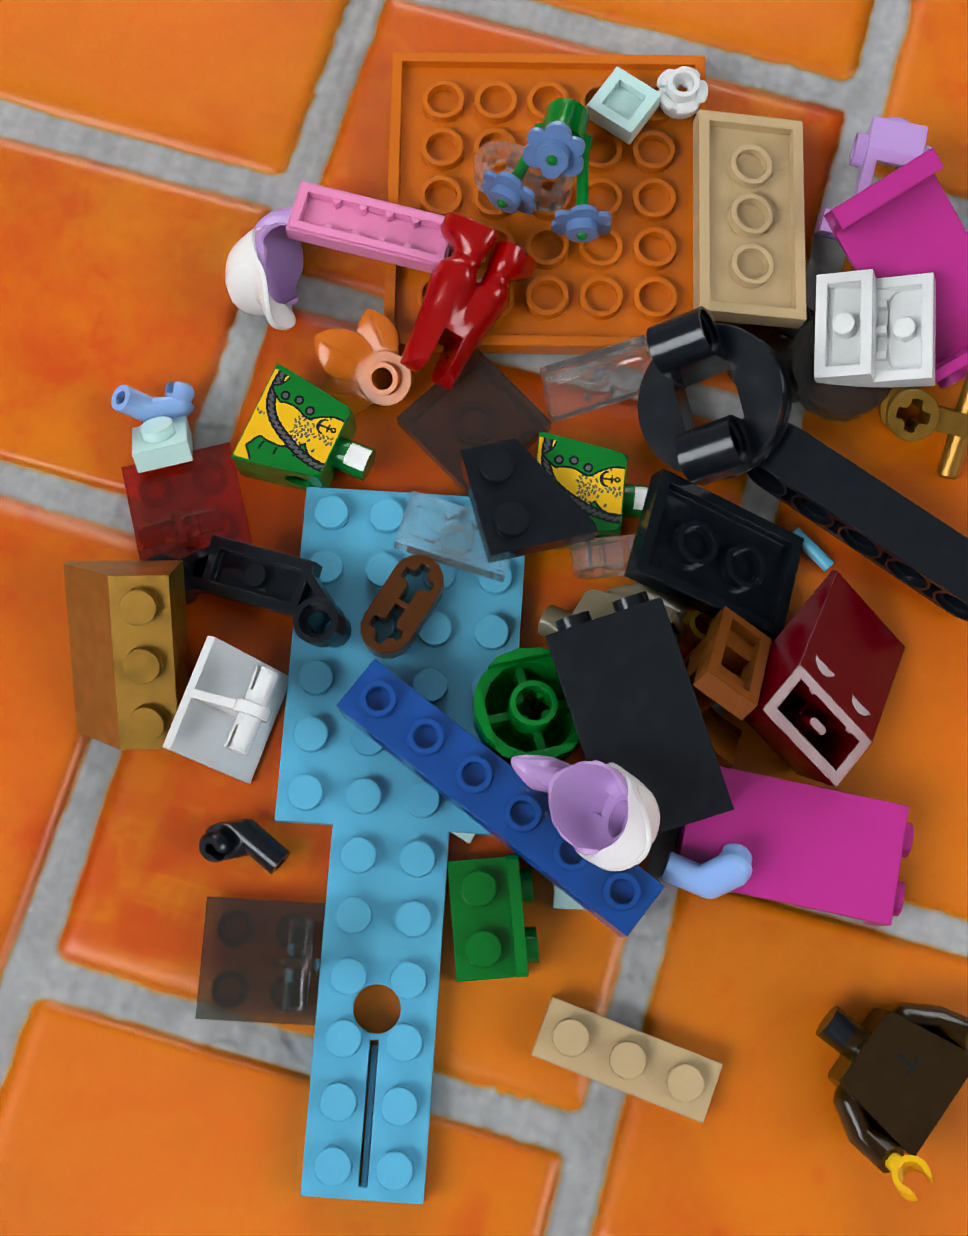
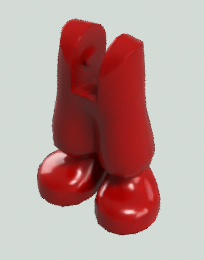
[400,213,537,390]

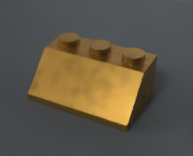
[63,560,190,750]

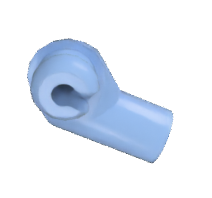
[111,381,195,422]
[660,843,753,899]

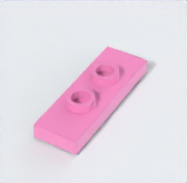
[286,181,453,273]

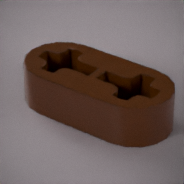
[360,555,444,659]

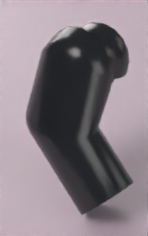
[199,818,290,875]

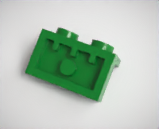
[447,854,539,982]

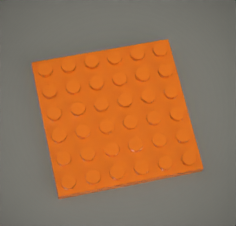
[384,52,706,356]

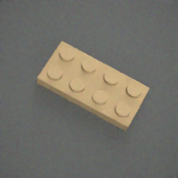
[693,109,807,329]

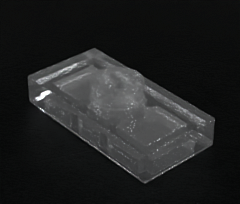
[540,335,652,422]
[394,490,511,582]

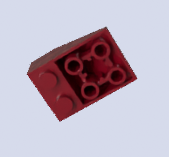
[744,570,905,787]

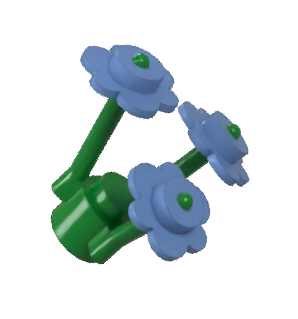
[481,98,612,242]

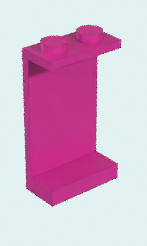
[823,148,968,389]
[674,766,914,927]

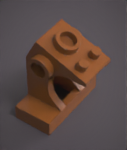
[683,606,771,768]

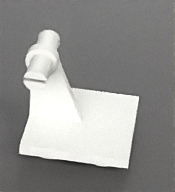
[162,636,288,784]

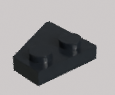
[459,438,598,563]

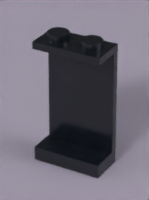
[545,591,734,834]

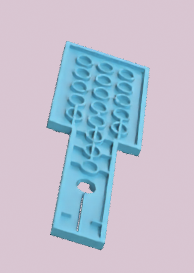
[275,486,525,1204]

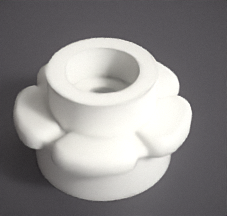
[657,66,708,119]

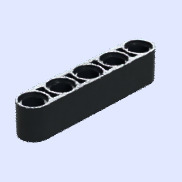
[746,423,968,621]

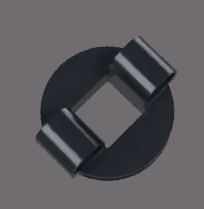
[638,306,792,486]

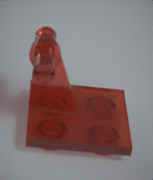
[121,442,253,561]

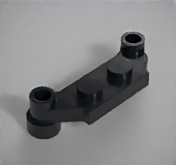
[147,535,352,648]

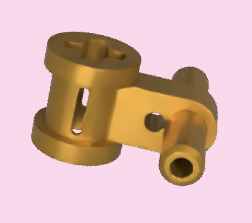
[879,370,968,480]

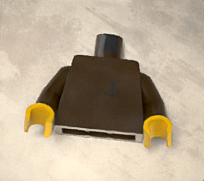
[816,1002,968,1202]

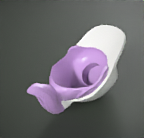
[225,207,304,330]
[511,755,660,871]

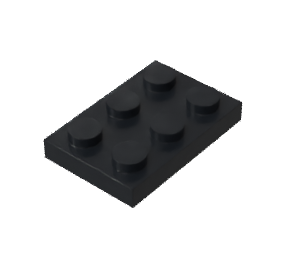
[624,468,804,643]

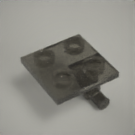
[195,897,326,1026]

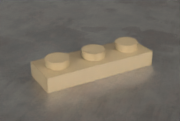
[531,996,723,1123]

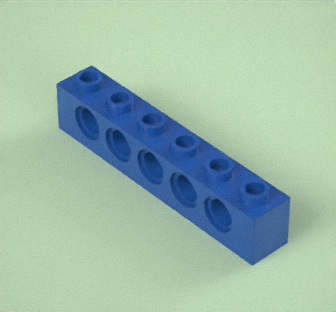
[336,659,665,937]

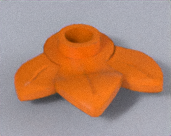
[314,309,413,414]

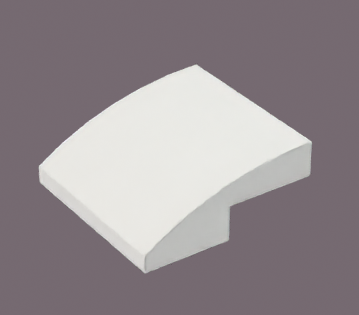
[814,269,936,388]

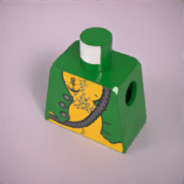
[231,364,376,490]
[536,432,649,549]

